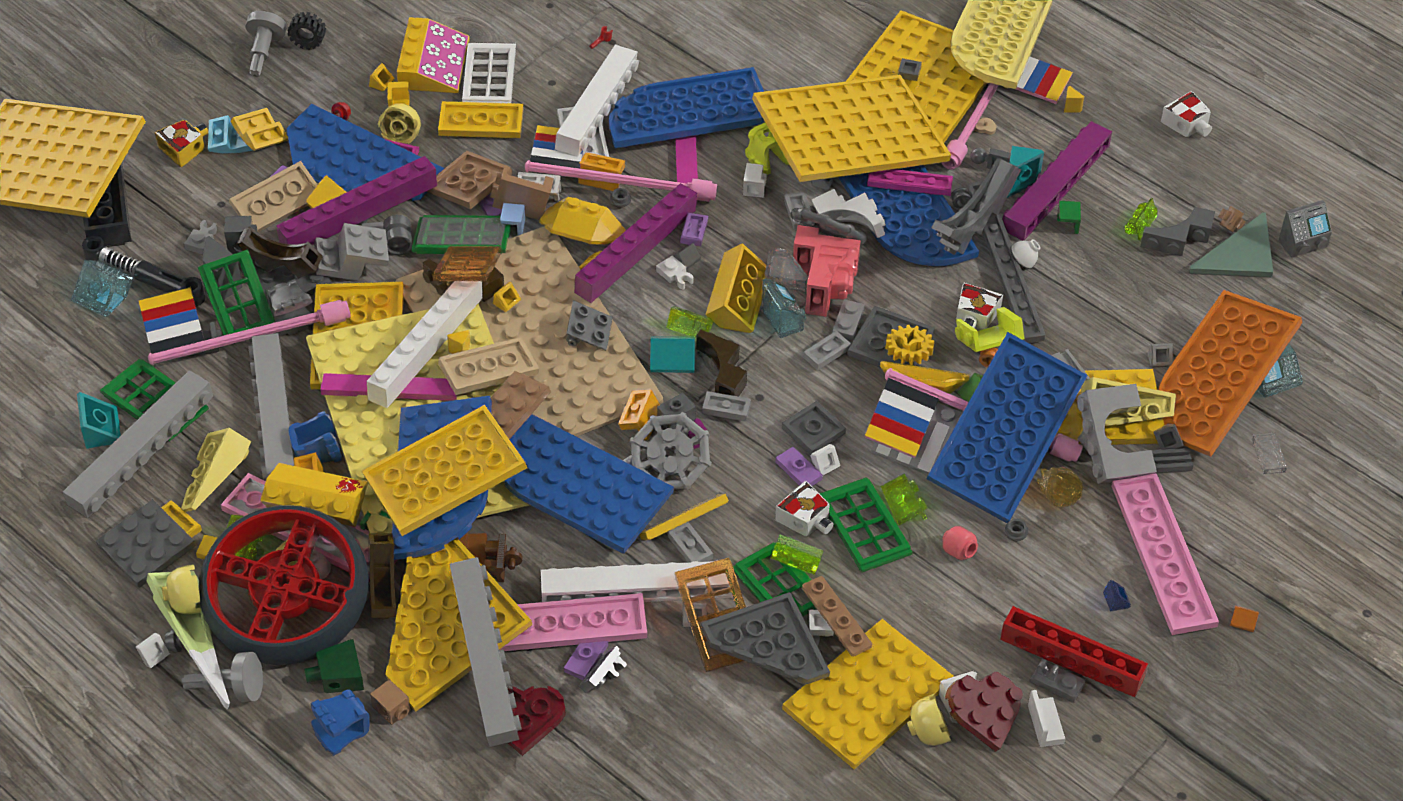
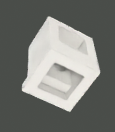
[743,163,767,198]

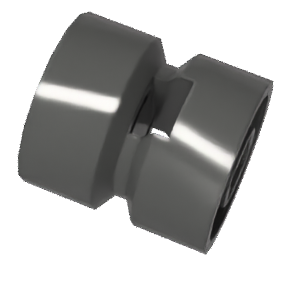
[383,215,412,255]

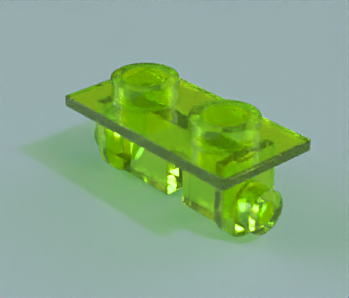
[1124,198,1158,240]

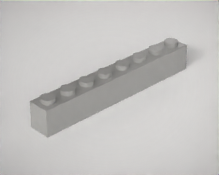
[248,333,294,480]
[63,370,213,518]
[450,557,522,747]

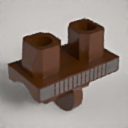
[484,534,523,582]

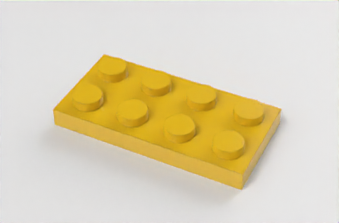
[438,101,523,138]

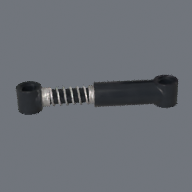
[82,236,205,307]

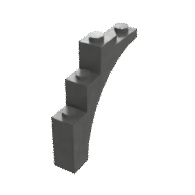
[931,158,1021,255]

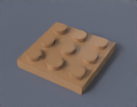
[427,151,513,209]

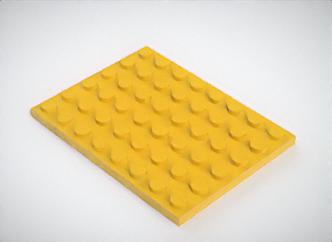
[846,10,987,143]
[752,75,951,182]
[0,99,146,217]

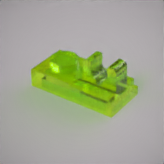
[666,306,713,338]

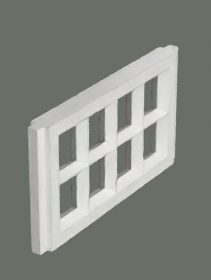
[462,43,516,103]

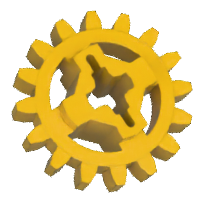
[885,325,934,365]

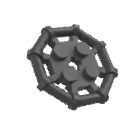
[790,207,866,245]

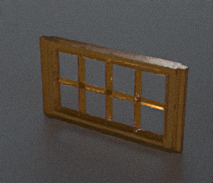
[433,246,501,281]
[674,558,746,672]

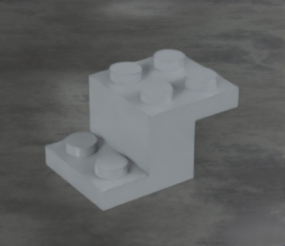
[314,223,389,281]

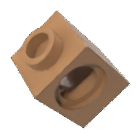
[370,679,411,725]

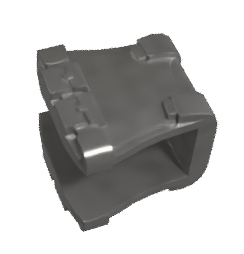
[266,280,314,336]

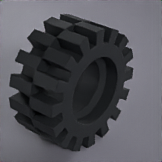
[287,12,326,50]

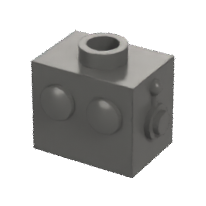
[657,392,696,430]

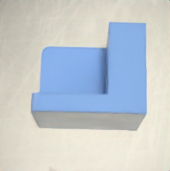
[500,203,525,236]

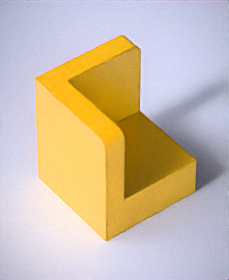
[387,82,410,107]

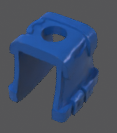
[289,411,342,463]
[311,690,370,756]

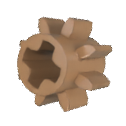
[1218,206,1246,232]

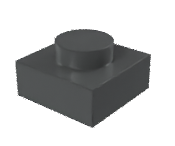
[898,58,922,81]

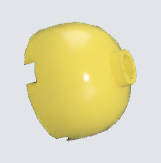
[378,104,421,144]
[162,565,201,614]
[907,694,951,746]

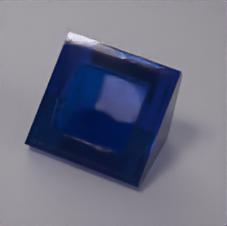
[1103,580,1131,612]

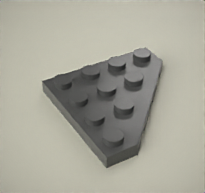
[701,592,830,684]

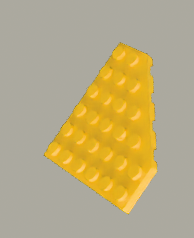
[385,538,533,712]

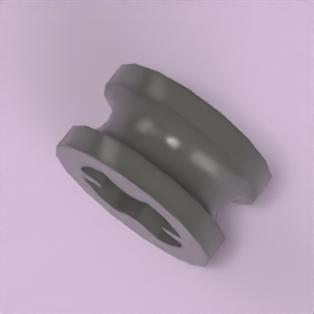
[951,188,971,208]

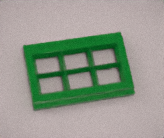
[197,250,275,336]
[732,541,817,617]

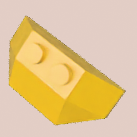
[539,197,626,245]
[880,361,970,401]

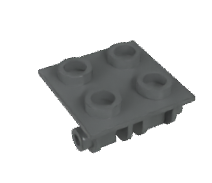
[566,300,613,351]

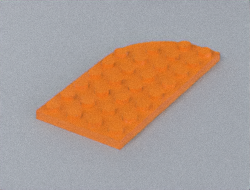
[1159,290,1303,457]

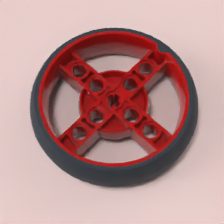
[199,505,368,665]

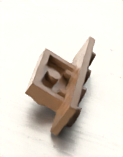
[802,576,872,657]

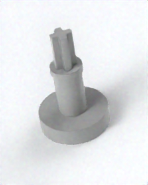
[245,11,287,76]
[182,652,263,702]

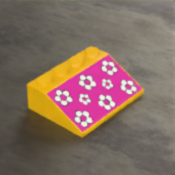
[397,17,470,93]

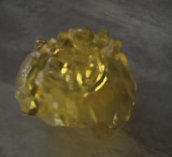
[1036,467,1083,507]

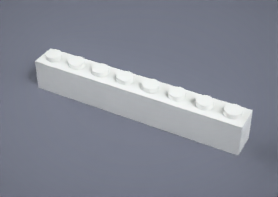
[555,45,639,157]
[367,272,482,408]
[541,560,733,602]

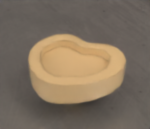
[975,118,997,135]

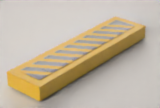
[639,494,729,541]

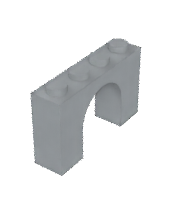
[1077,384,1157,484]

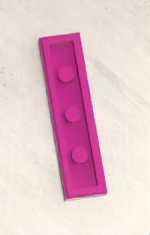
[867,169,953,196]

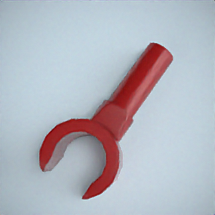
[589,26,613,49]

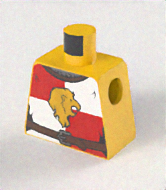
[155,120,209,167]

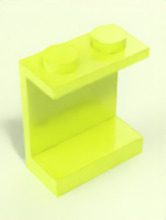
[955,307,1025,352]

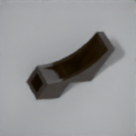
[237,226,323,279]
[422,258,504,302]
[696,329,747,397]
[368,533,396,620]

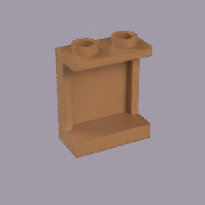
[490,165,554,220]

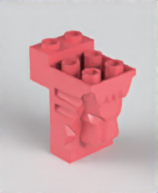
[792,225,861,317]

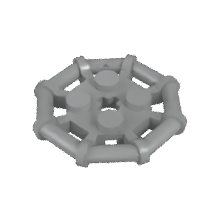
[629,412,712,490]

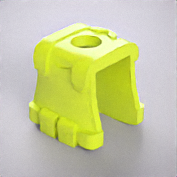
[745,123,790,175]

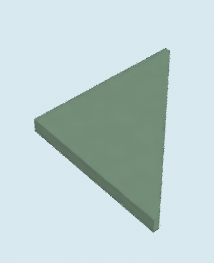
[1189,213,1273,277]

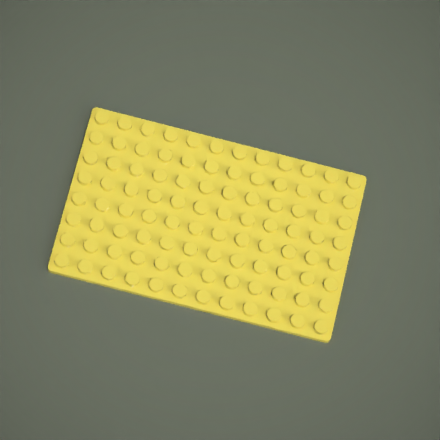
[306,304,529,534]

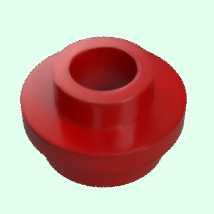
[331,102,351,121]

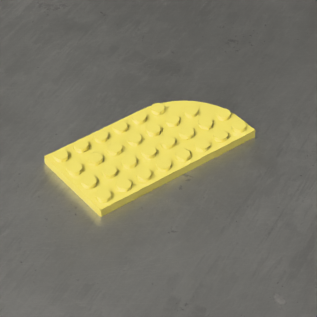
[951,0,1053,89]

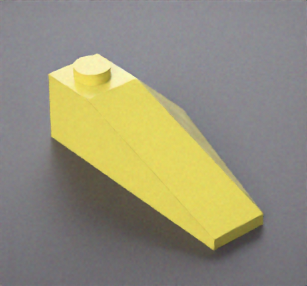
[1081,377,1176,426]
[181,428,251,512]

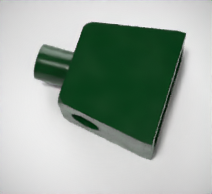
[304,639,364,693]

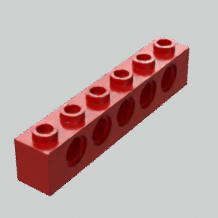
[1000,606,1148,698]

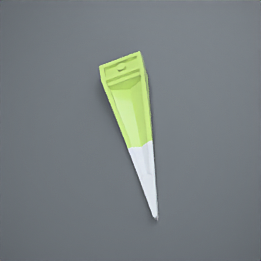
[146,571,230,709]

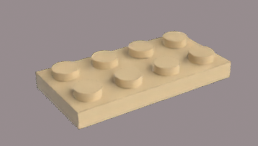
[229,161,318,232]
[438,337,539,395]

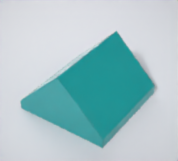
[1007,146,1044,198]
[650,336,695,373]
[77,392,121,449]

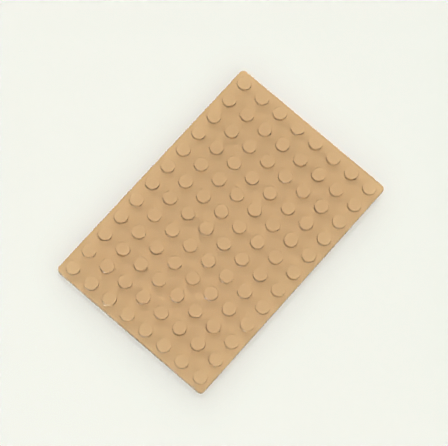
[396,227,663,436]

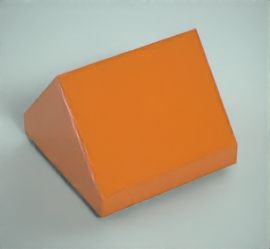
[1230,605,1259,632]

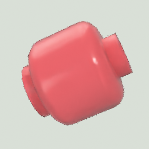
[943,526,978,560]

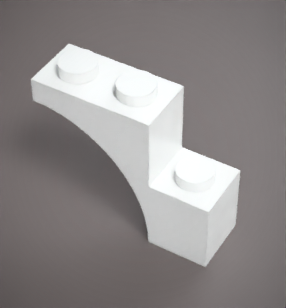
[811,189,886,238]

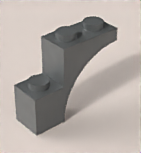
[1140,207,1215,256]

